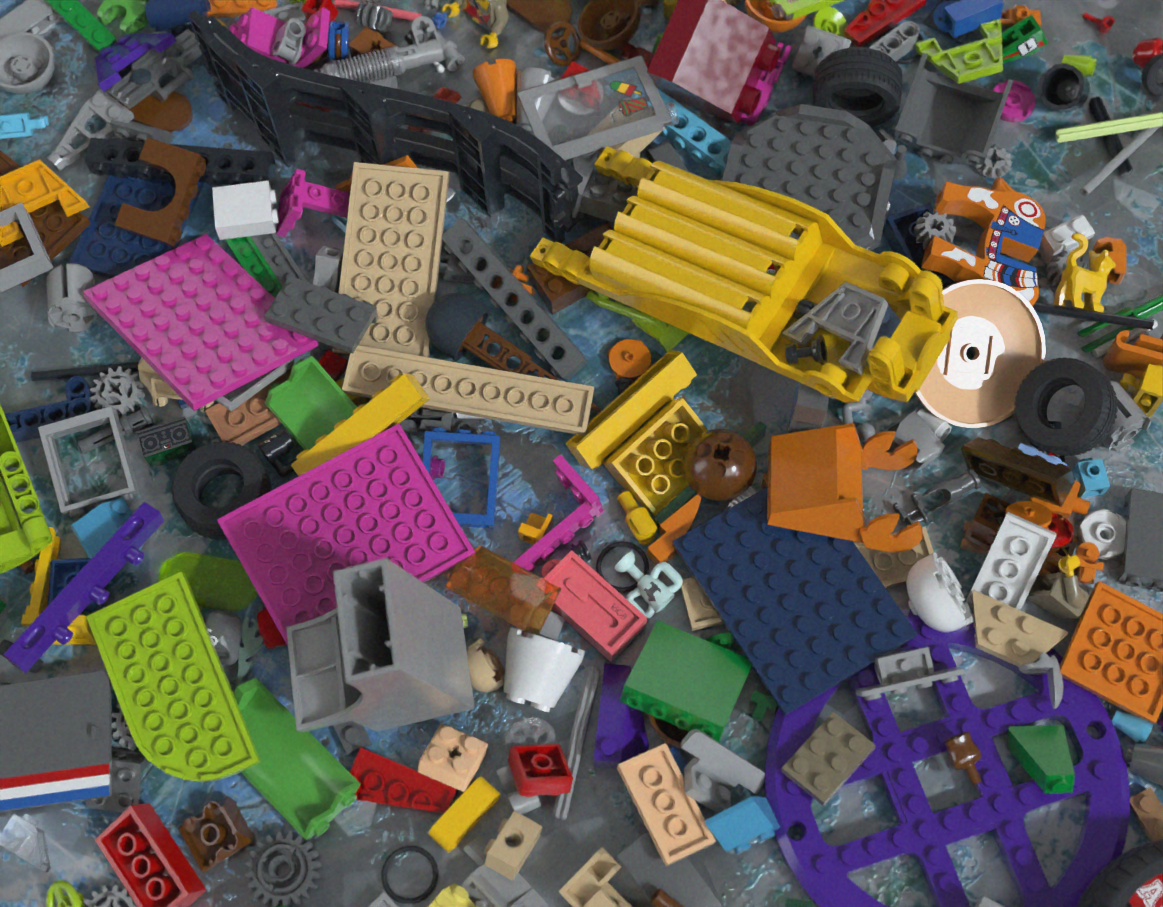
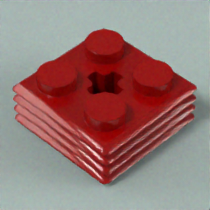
[507,743,574,798]

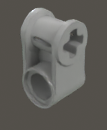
[271,18,305,65]

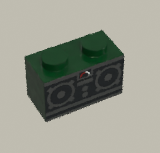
[137,416,197,467]

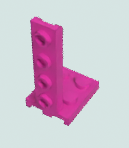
[276,169,350,237]
[511,454,605,579]

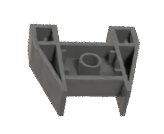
[569,151,638,222]

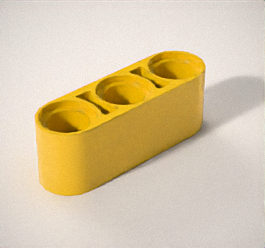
[428,776,501,853]

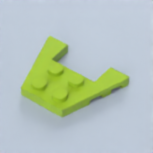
[915,19,1003,84]

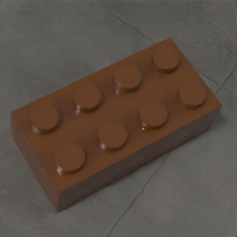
[527,222,614,315]

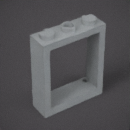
[0,203,54,293]
[38,406,140,518]

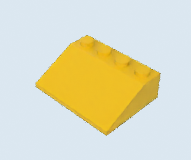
[602,398,725,520]

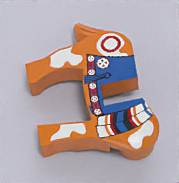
[921,177,1046,306]

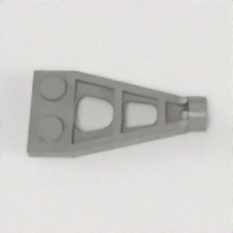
[46,88,135,171]

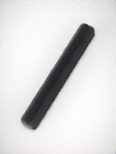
[1089,96,1133,177]

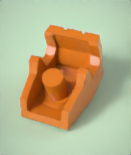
[1092,237,1127,285]

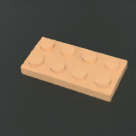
[617,743,716,866]

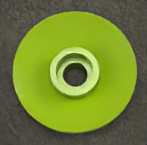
[813,6,848,38]

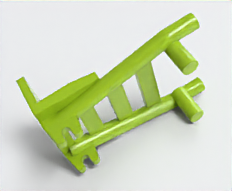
[586,290,689,352]

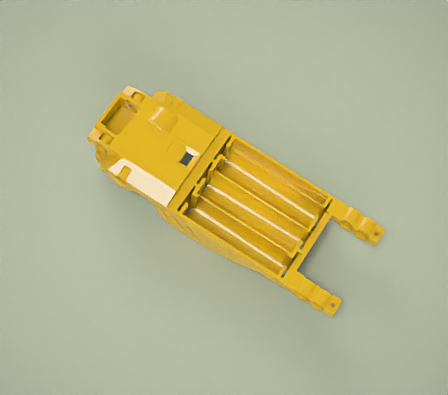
[530,146,958,403]

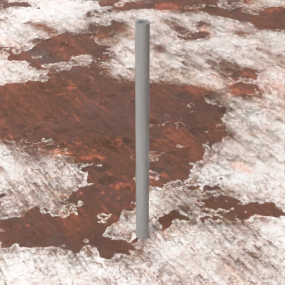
[1080,126,1161,196]

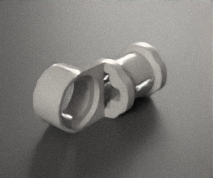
[436,31,465,71]

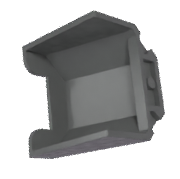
[894,53,1013,165]

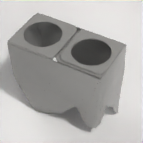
[885,411,945,474]

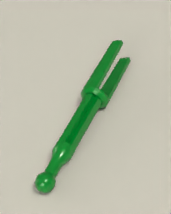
[1077,294,1163,353]

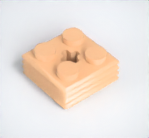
[418,724,488,792]

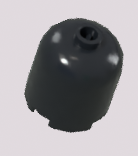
[1037,63,1090,112]

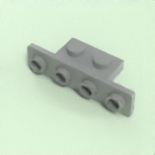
[856,646,965,700]

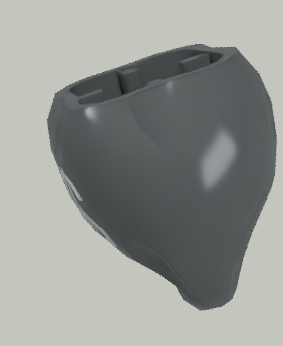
[203,610,242,665]

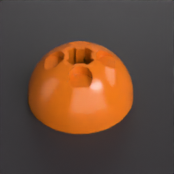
[745,0,807,33]

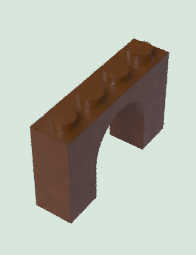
[115,137,206,248]

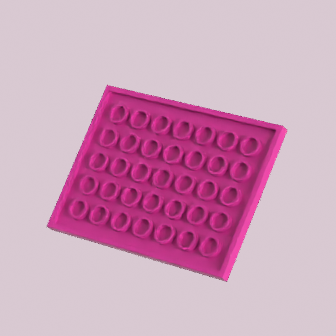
[83,234,318,411]
[217,423,475,646]

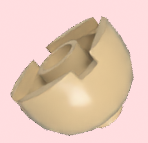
[466,639,505,693]

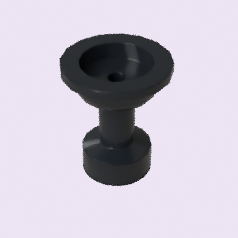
[785,335,827,365]

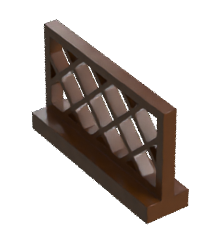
[964,493,1079,575]

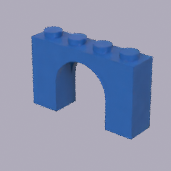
[942,0,1004,38]

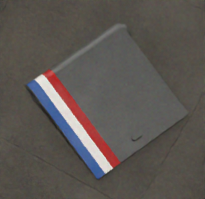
[0,670,112,817]

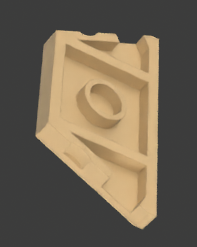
[970,590,1069,667]

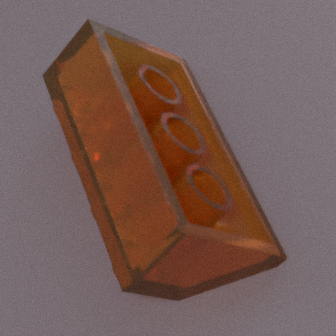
[445,545,562,635]

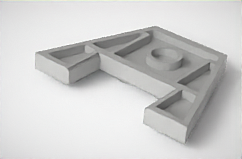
[782,282,888,375]

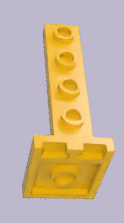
[21,527,97,645]

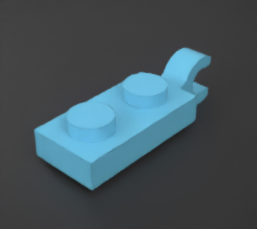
[0,112,49,139]

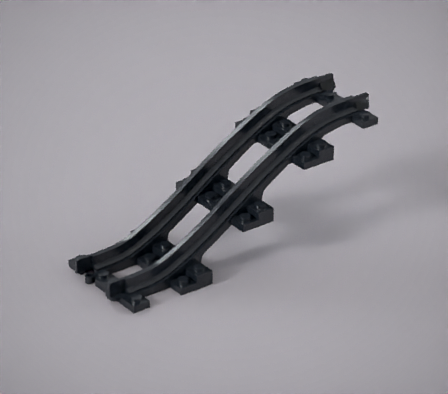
[188,10,584,243]

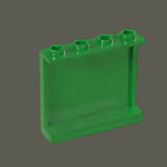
[620,620,752,742]

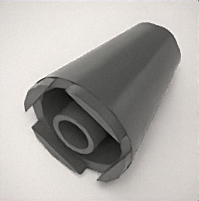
[1125,743,1163,786]

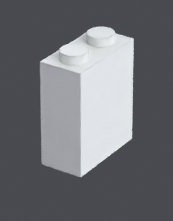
[212,181,279,240]

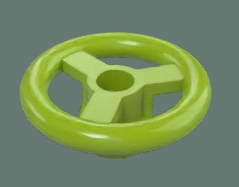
[46,880,85,907]

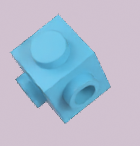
[1072,458,1110,499]

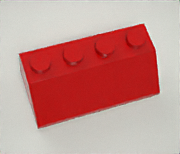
[95,803,207,907]

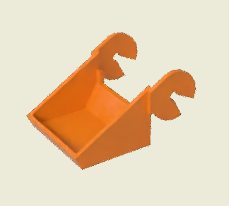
[767,423,923,553]

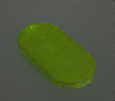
[158,552,258,612]

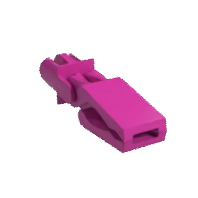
[740,42,792,126]

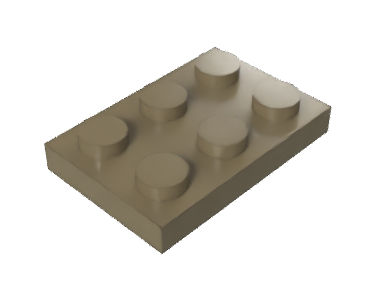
[781,712,875,806]

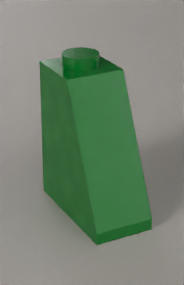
[1007,725,1075,794]

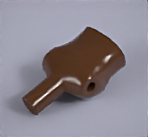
[943,731,982,785]

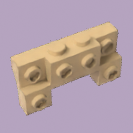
[559,848,631,907]

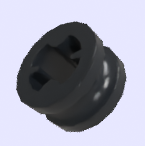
[570,540,592,561]

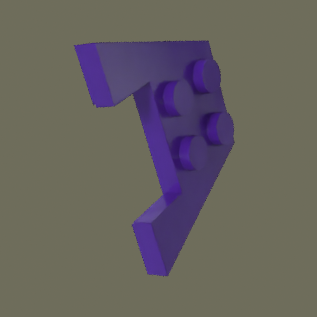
[95,33,177,92]

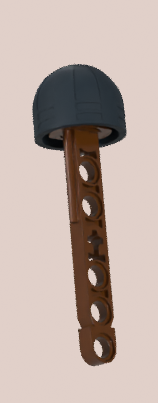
[425,293,602,423]

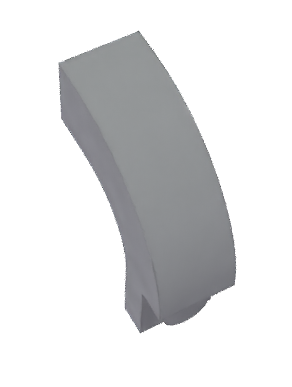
[313,245,344,293]

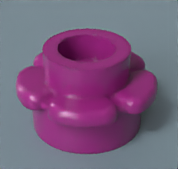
[430,455,445,480]

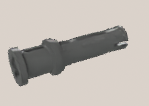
[78,405,154,454]

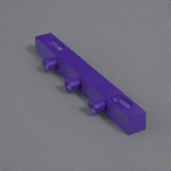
[3,502,164,674]

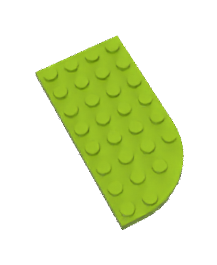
[86,571,261,782]

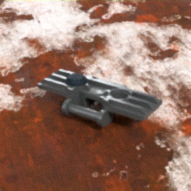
[108,30,202,109]

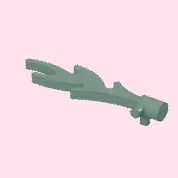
[229,604,264,694]

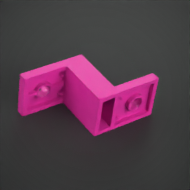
[228,7,330,68]

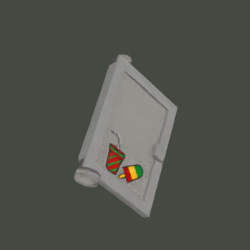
[517,56,679,160]

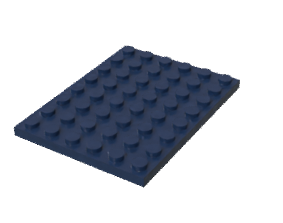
[672,487,918,717]

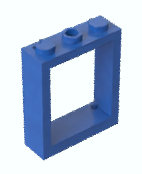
[422,428,501,529]

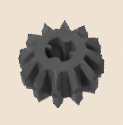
[354,2,393,32]

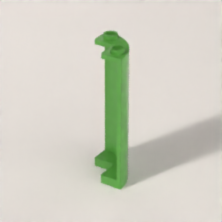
[265,356,357,450]
[234,678,361,840]

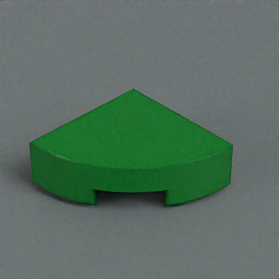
[706,632,733,649]

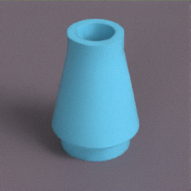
[1112,710,1154,743]

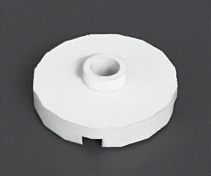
[1078,509,1126,560]

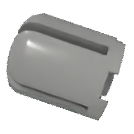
[46,263,97,332]
[1078,380,1151,452]

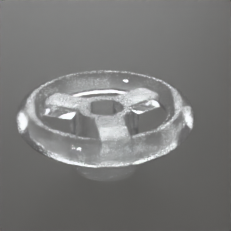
[503,718,555,755]

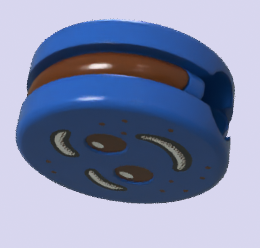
[328,21,350,62]

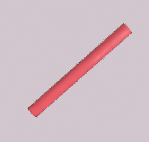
[334,0,421,21]

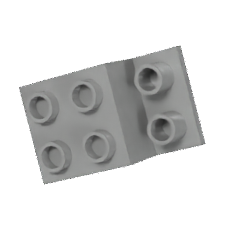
[286,558,475,733]

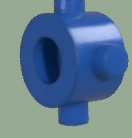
[432,12,447,29]

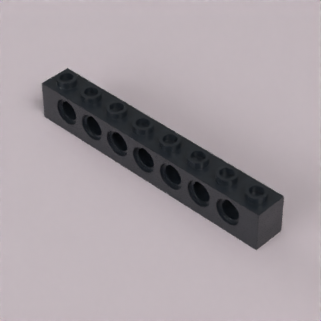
[85,137,277,188]

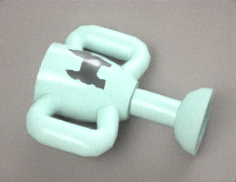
[614,551,683,620]

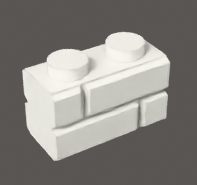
[1038,215,1095,264]

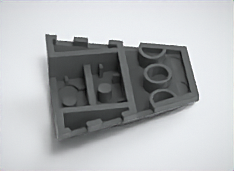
[608,831,724,907]

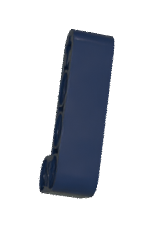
[5,376,96,443]

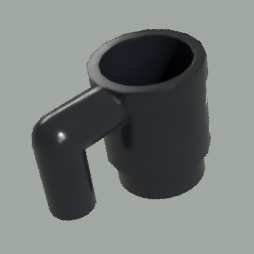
[258,431,296,477]

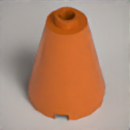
[472,59,517,123]

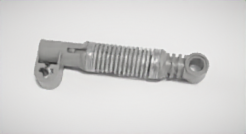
[296,16,444,102]

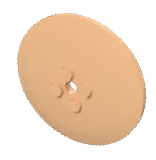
[914,279,1045,428]

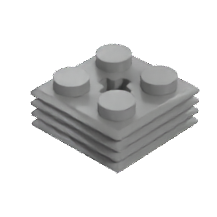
[792,25,851,77]

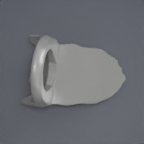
[1019,652,1063,709]

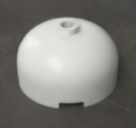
[906,552,973,632]

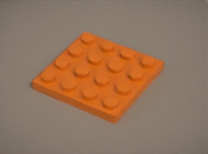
[1059,581,1163,724]

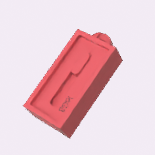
[536,550,647,663]

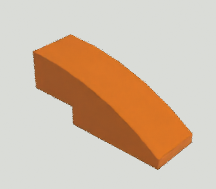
[647,494,701,565]

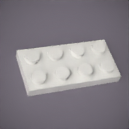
[965,512,1057,610]

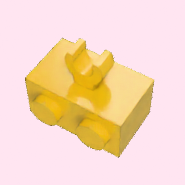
[1119,364,1163,417]

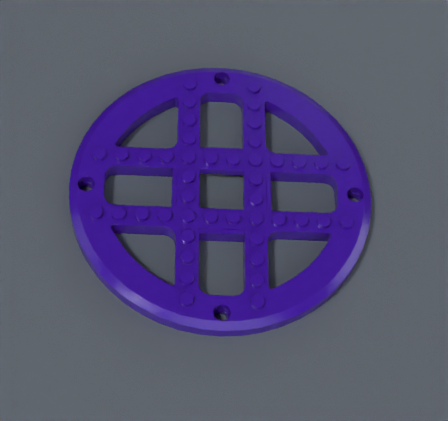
[764,609,1130,907]

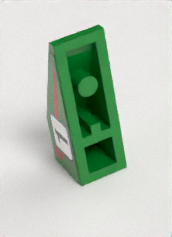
[1001,14,1049,63]

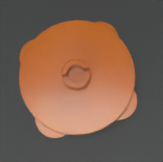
[607,339,652,380]
[1005,501,1052,529]

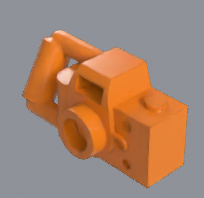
[1000,5,1041,31]

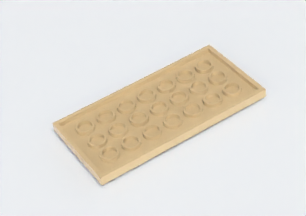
[332,162,450,358]

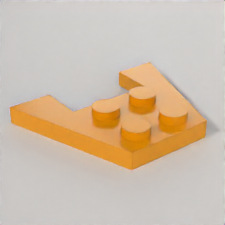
[0,159,89,247]

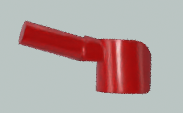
[1083,12,1115,34]

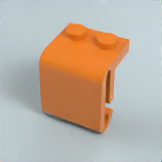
[1103,330,1163,378]

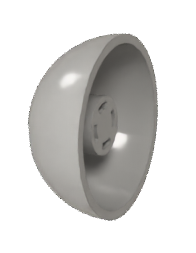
[0,32,55,94]

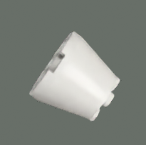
[504,627,585,712]

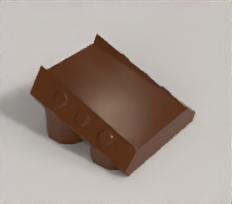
[178,796,255,872]

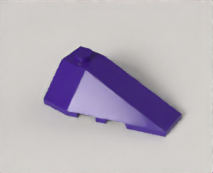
[594,663,649,769]

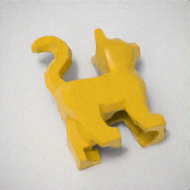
[1053,232,1116,313]

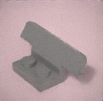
[681,729,765,814]
[461,836,550,907]

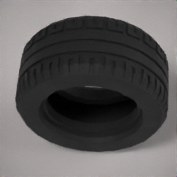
[812,47,903,127]

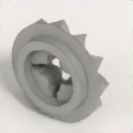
[975,144,1012,178]

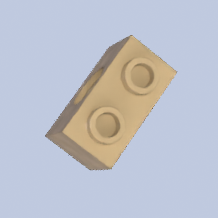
[484,811,543,881]

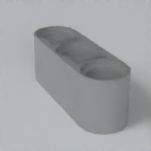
[869,21,919,62]

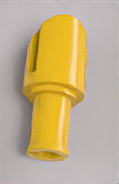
[617,491,657,545]

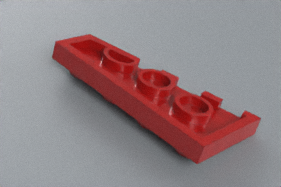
[844,0,926,47]
[350,747,458,813]

